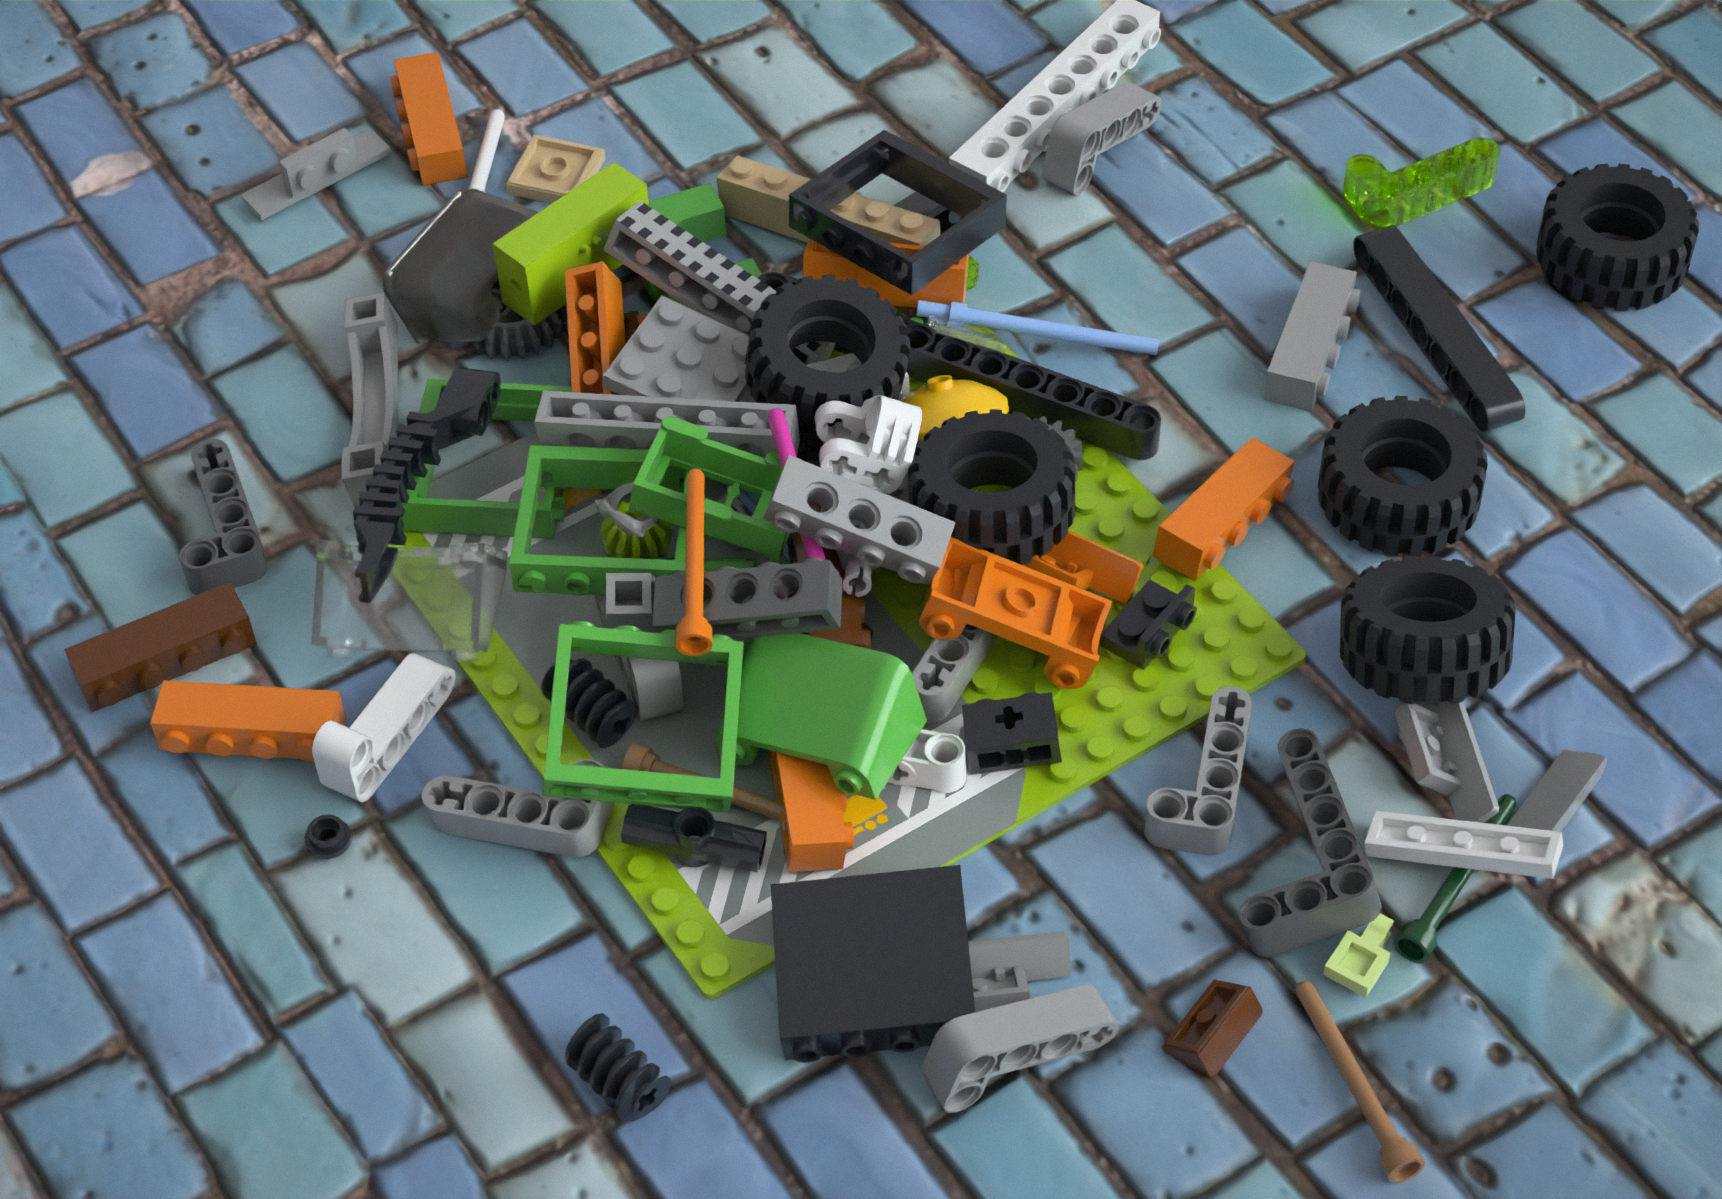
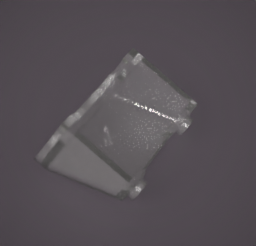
[311,540,508,661]

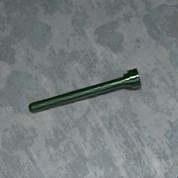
[1393,794,1517,963]

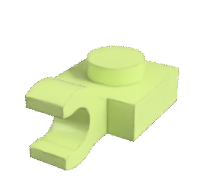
[1323,913,1394,998]

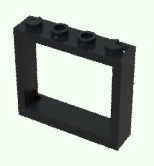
[789,130,1007,295]

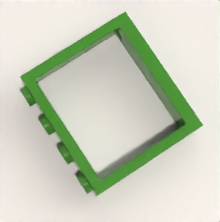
[401,379,572,539]
[509,445,689,596]
[542,621,744,813]

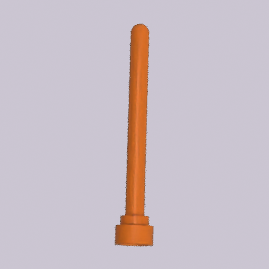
[675,469,712,656]

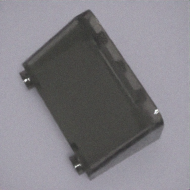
[382,189,539,343]

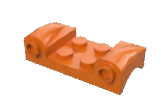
[919,537,1112,689]

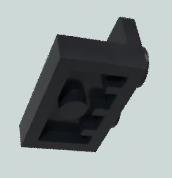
[1100,580,1197,670]

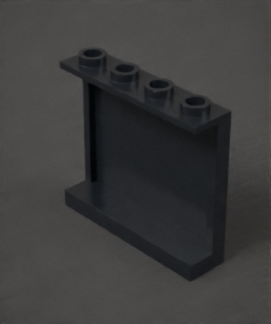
[770,865,975,1063]

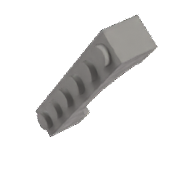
[341,292,398,507]

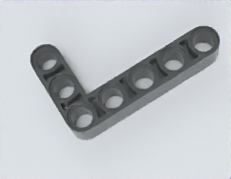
[1239,728,1382,957]

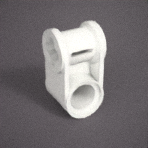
[888,729,967,793]

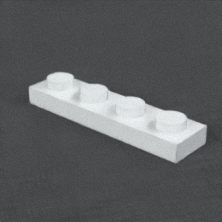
[1364,811,1563,879]

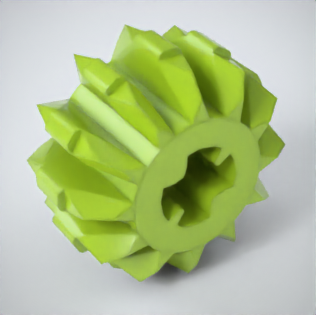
[600,501,674,559]

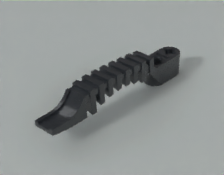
[353,367,501,603]

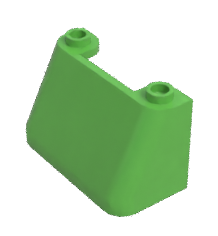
[714,633,927,800]

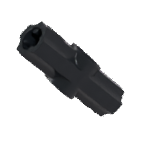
[621,804,767,872]

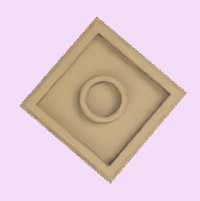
[505,134,606,203]

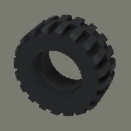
[1536,163,1699,311]
[745,275,910,439]
[1318,396,1488,557]
[908,409,1075,565]
[1339,556,1516,705]

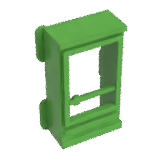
[628,416,791,563]

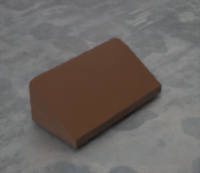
[1162,979,1263,1078]

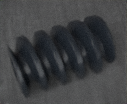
[541,658,639,748]
[565,1013,671,1121]

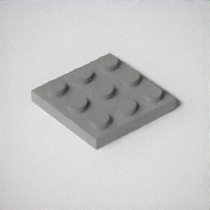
[602,295,749,402]

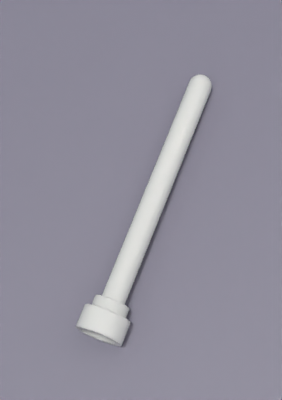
[449,109,505,243]

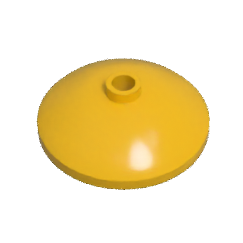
[900,375,1009,441]

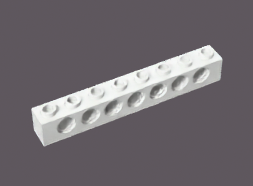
[949,0,1161,192]

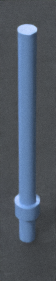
[916,300,1159,355]

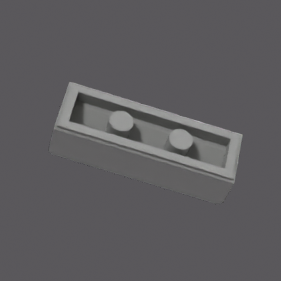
[1506,750,1607,832]

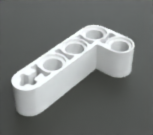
[312,653,455,802]

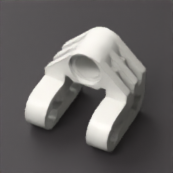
[815,395,922,494]

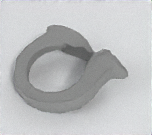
[594,482,658,538]

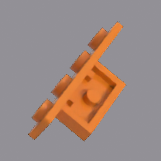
[1023,530,1143,604]

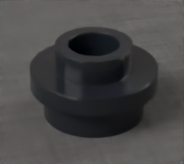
[305,814,352,859]

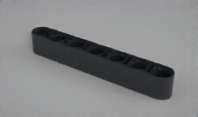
[1353,225,1526,432]

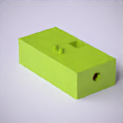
[493,162,649,326]

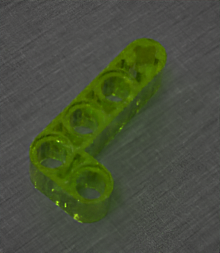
[1342,137,1500,229]

